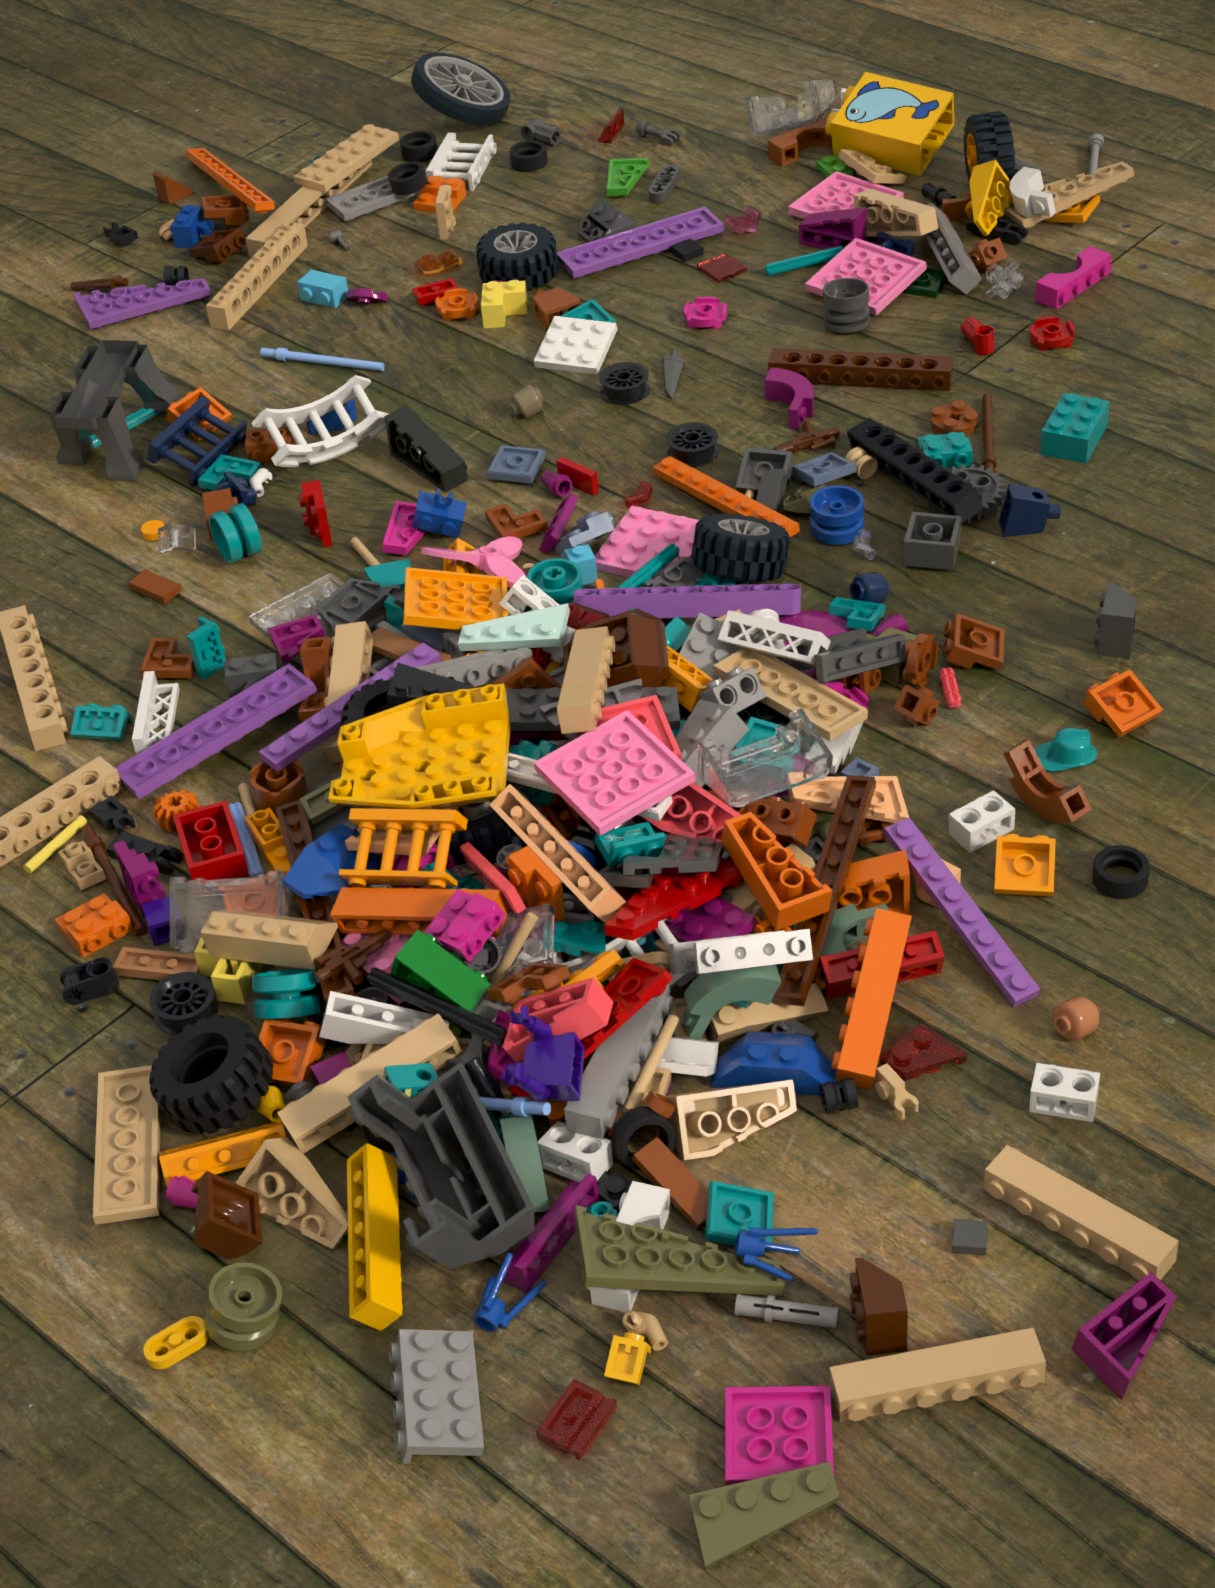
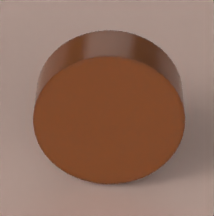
[643,1091,676,1118]

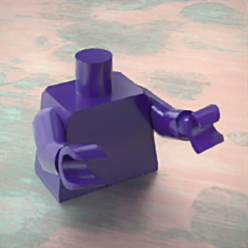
[502,1006,585,1102]

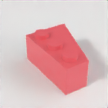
[503,978,613,1063]

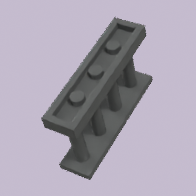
[782,628,906,683]

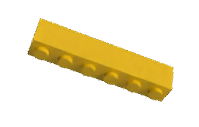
[347,1143,403,1331]

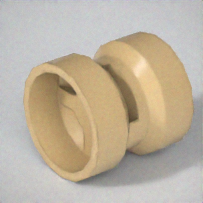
[845,447,878,479]

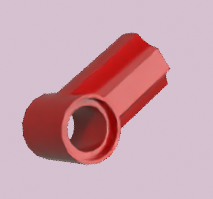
[960,316,995,355]

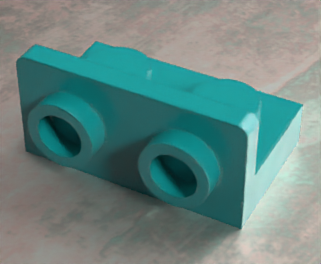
[187,616,226,680]
[70,703,133,741]

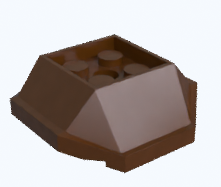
[563,608,669,688]

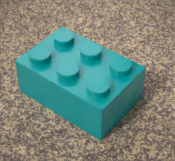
[1040,393,1110,464]

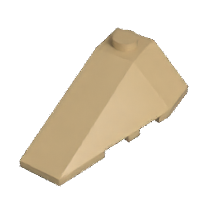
[707,983,829,1046]
[664,1080,797,1160]
[236,1137,348,1249]

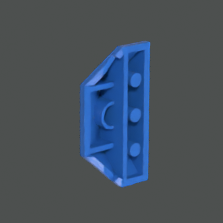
[282,823,381,899]
[711,1031,837,1096]

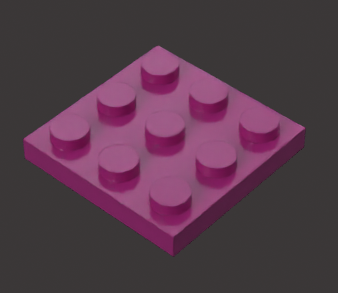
[725,1386,834,1486]

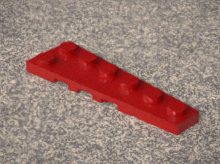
[509,958,673,1102]

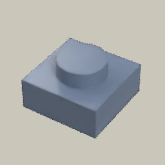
[840,757,879,776]

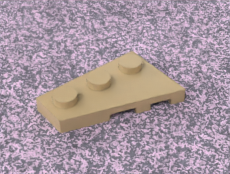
[838,150,907,185]

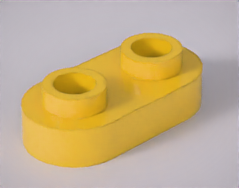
[143,1316,209,1370]

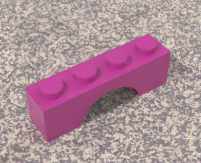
[1035,246,1112,310]

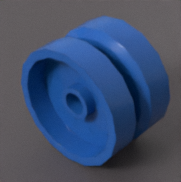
[810,485,864,545]

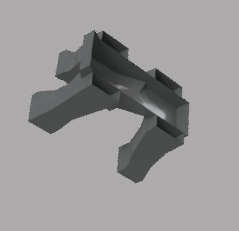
[50,340,180,481]

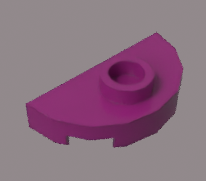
[346,288,388,304]

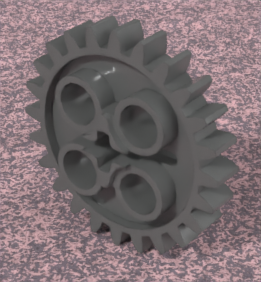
[927,464,1006,523]

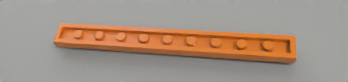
[186,148,274,213]

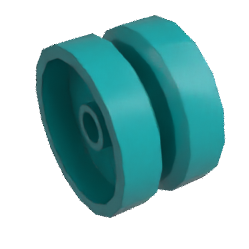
[209,503,262,564]
[527,558,583,613]
[252,969,320,1019]

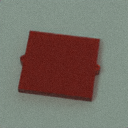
[697,253,747,283]

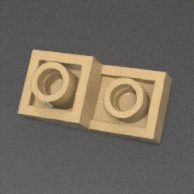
[58,841,106,890]

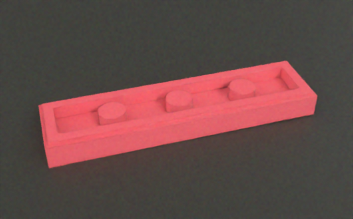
[460,842,526,914]

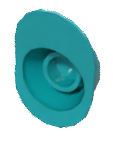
[1035,727,1098,772]

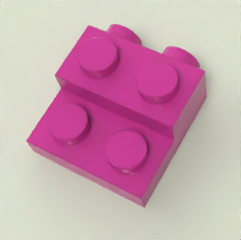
[423,889,506,963]

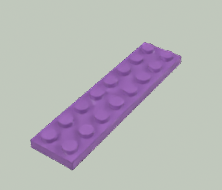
[557,206,724,278]
[115,664,317,799]

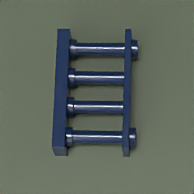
[147,396,248,487]

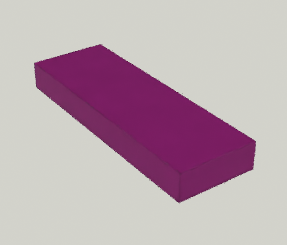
[539,493,578,554]

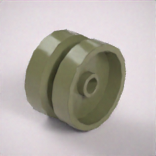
[204,1263,282,1351]

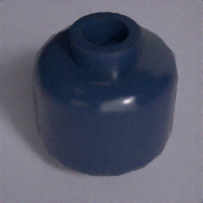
[849,572,889,604]

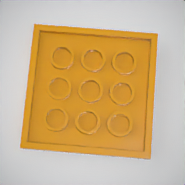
[403,567,508,630]

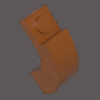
[298,636,333,721]
[1003,739,1092,824]

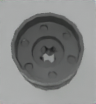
[823,278,870,333]

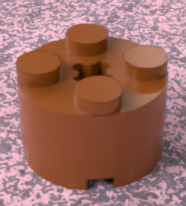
[250,759,308,819]

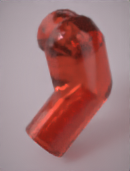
[624,481,653,509]

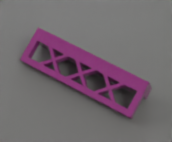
[503,1173,600,1293]

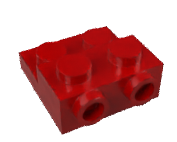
[298,480,333,548]

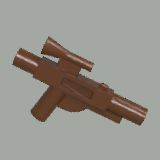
[71,275,129,290]
[773,422,840,453]
[313,929,390,985]

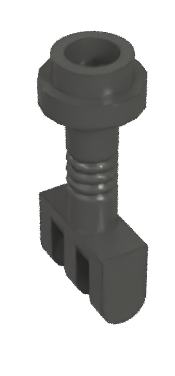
[636,120,681,146]

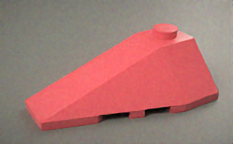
[641,782,741,848]

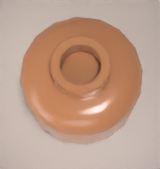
[1053,996,1099,1041]

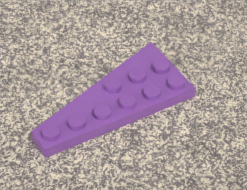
[73,278,211,329]

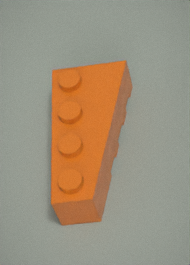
[722,812,833,931]
[836,849,910,915]

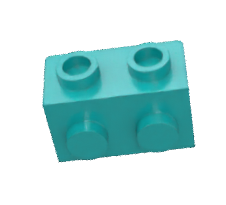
[594,822,667,867]

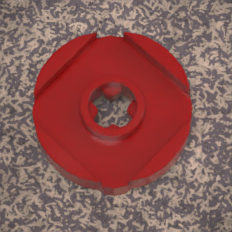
[1029,316,1075,351]

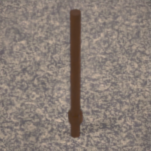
[982,393,996,473]
[82,825,147,936]

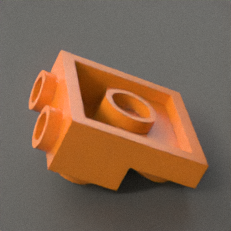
[413,176,466,213]
[167,387,232,441]
[1082,669,1163,738]
[506,846,565,923]
[55,893,133,958]
[259,1018,327,1086]

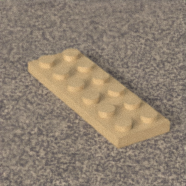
[294,124,399,192]
[713,648,868,741]
[93,1065,161,1225]

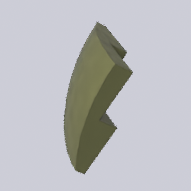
[783,484,826,513]

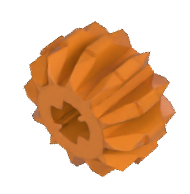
[153,789,200,833]

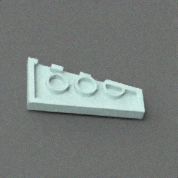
[458,603,570,651]

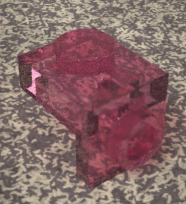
[725,205,761,234]

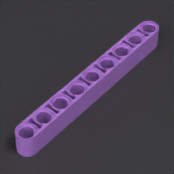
[573,583,801,620]

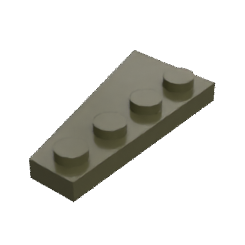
[689,1462,839,1570]

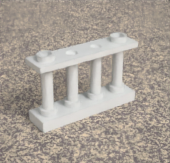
[426,133,497,191]

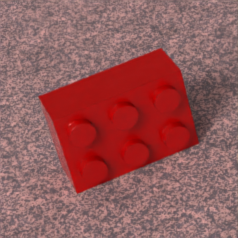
[173,800,250,893]

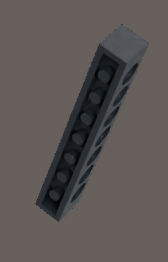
[847,418,983,522]

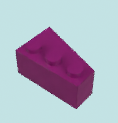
[798,207,867,250]
[1071,1272,1177,1400]

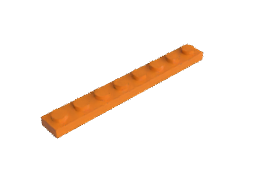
[653,456,800,538]

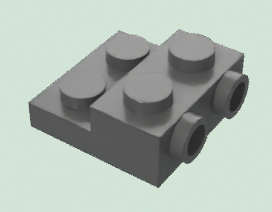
[736,447,794,497]

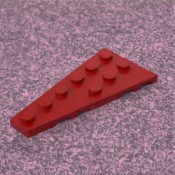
[605,858,743,941]

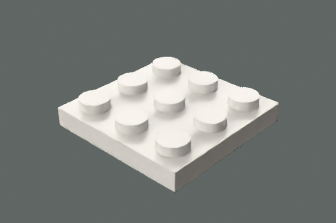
[534,316,617,375]

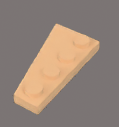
[786,776,909,823]

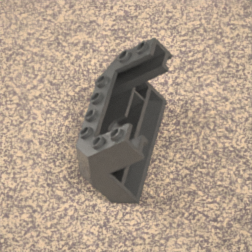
[347,1061,534,1269]

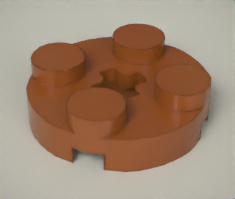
[931,400,978,436]
[902,633,938,686]

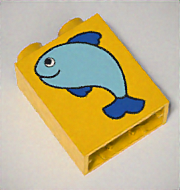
[825,72,954,176]

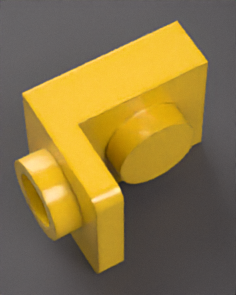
[604,1332,652,1385]

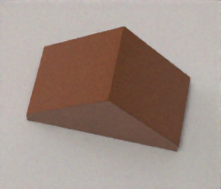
[153,170,193,205]

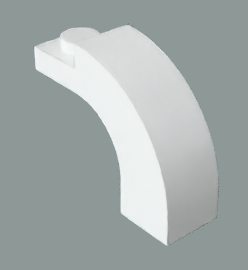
[1009,167,1056,218]

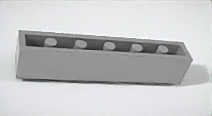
[924,202,982,295]
[564,983,674,1139]

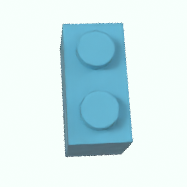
[297,270,348,308]

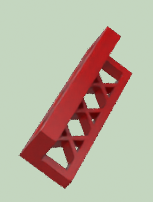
[819,930,945,999]

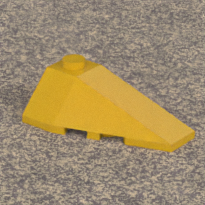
[969,160,1012,236]

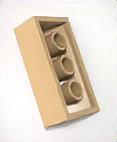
[200,910,338,970]

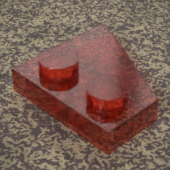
[881,1023,967,1081]

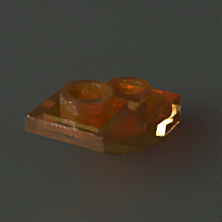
[414,248,463,275]

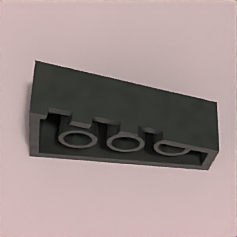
[384,405,468,493]

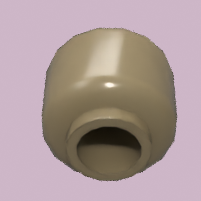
[509,385,545,419]

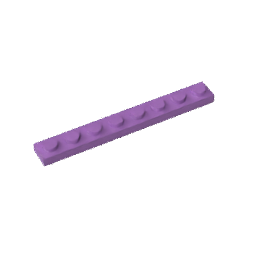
[259,642,441,772]
[884,817,1041,1008]

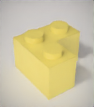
[481,280,528,328]
[194,937,264,1004]

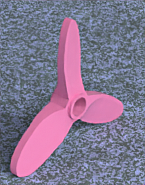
[421,536,527,588]

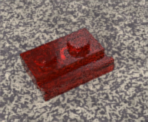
[536,1379,617,1461]

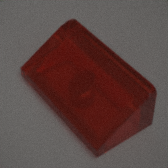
[598,107,625,143]

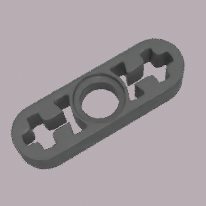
[648,165,679,203]

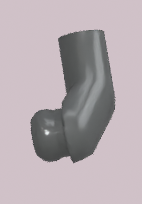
[771,1019,818,1042]

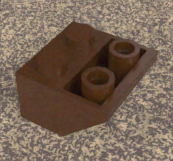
[849,1257,908,1356]

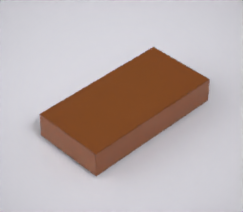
[128,570,182,604]

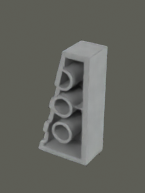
[675,700,749,787]

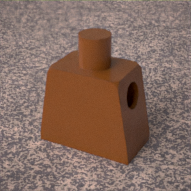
[533,287,581,331]

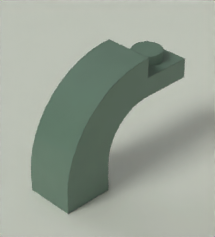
[818,903,889,982]
[682,964,781,1040]
[499,1113,550,1213]

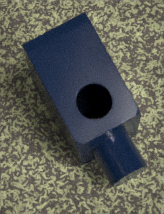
[999,484,1061,537]

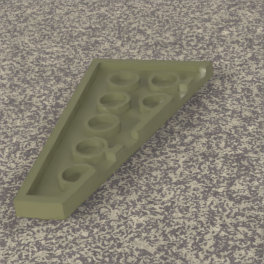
[573,1205,785,1296]

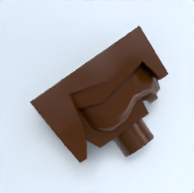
[191,1171,262,1260]

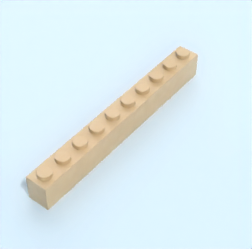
[245,160,372,257]

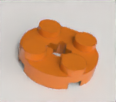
[435,288,479,321]

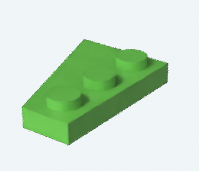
[607,158,650,197]

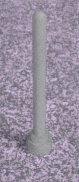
[1087,134,1104,175]

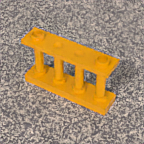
[339,808,468,889]

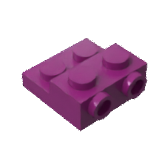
[113,840,166,918]

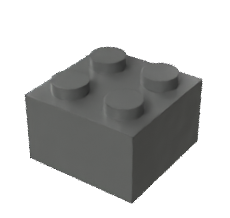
[904,512,962,570]

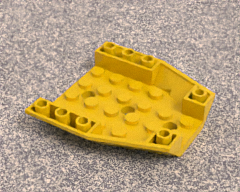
[328,683,511,809]

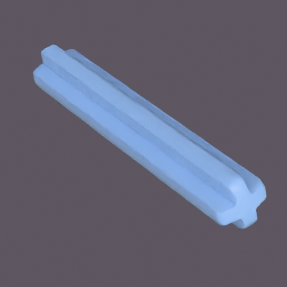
[228,802,264,879]

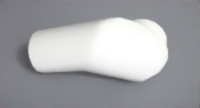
[249,468,272,497]

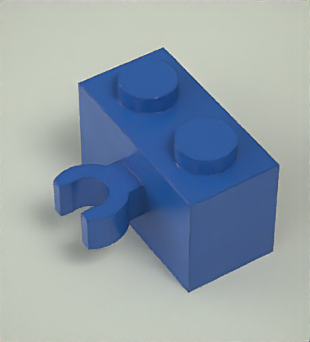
[170,205,214,248]
[412,489,467,538]

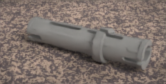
[735,1293,839,1329]

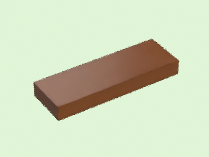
[632,1137,708,1230]

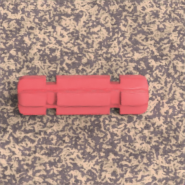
[939,667,961,709]

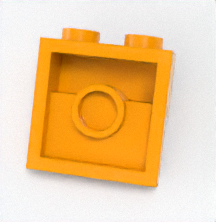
[994,834,1056,897]

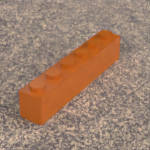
[330,887,510,937]
[831,908,912,1090]

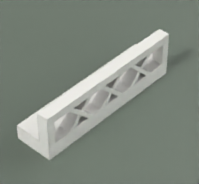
[718,610,831,665]
[132,671,180,755]
[588,1036,719,1077]

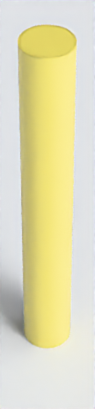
[23,815,87,874]

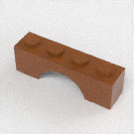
[768,117,832,167]

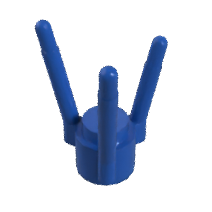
[735,1227,818,1281]
[473,1253,547,1332]

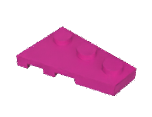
[382,501,428,555]

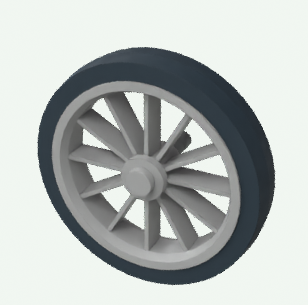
[411,53,511,125]

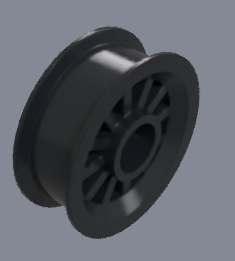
[599,362,650,405]
[666,422,719,467]
[150,972,219,1035]

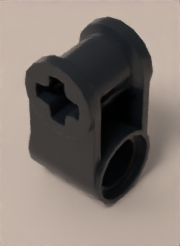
[60,957,120,1005]

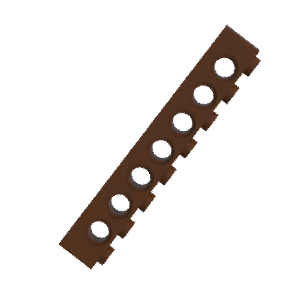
[768,348,953,391]

